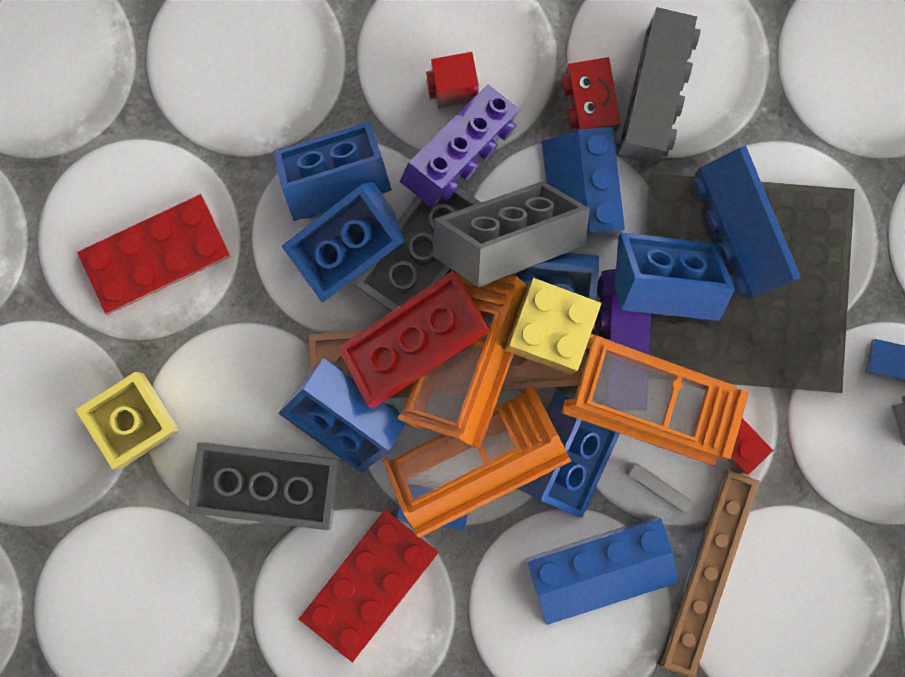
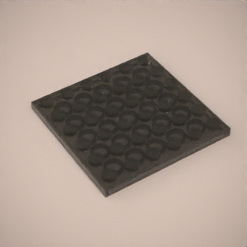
[645,173,855,393]

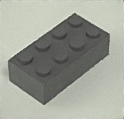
[617,7,701,165]
[433,181,590,287]
[354,187,481,312]
[188,442,341,530]

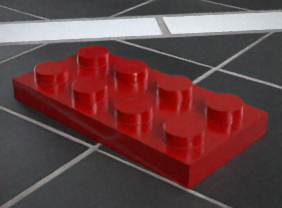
[77,194,232,315]
[338,270,490,409]
[298,509,439,663]

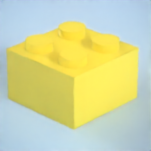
[505,278,601,375]
[76,372,180,470]

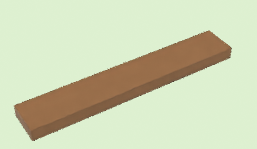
[659,469,760,677]

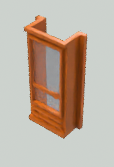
[398,272,527,449]
[561,334,749,466]
[382,385,571,538]

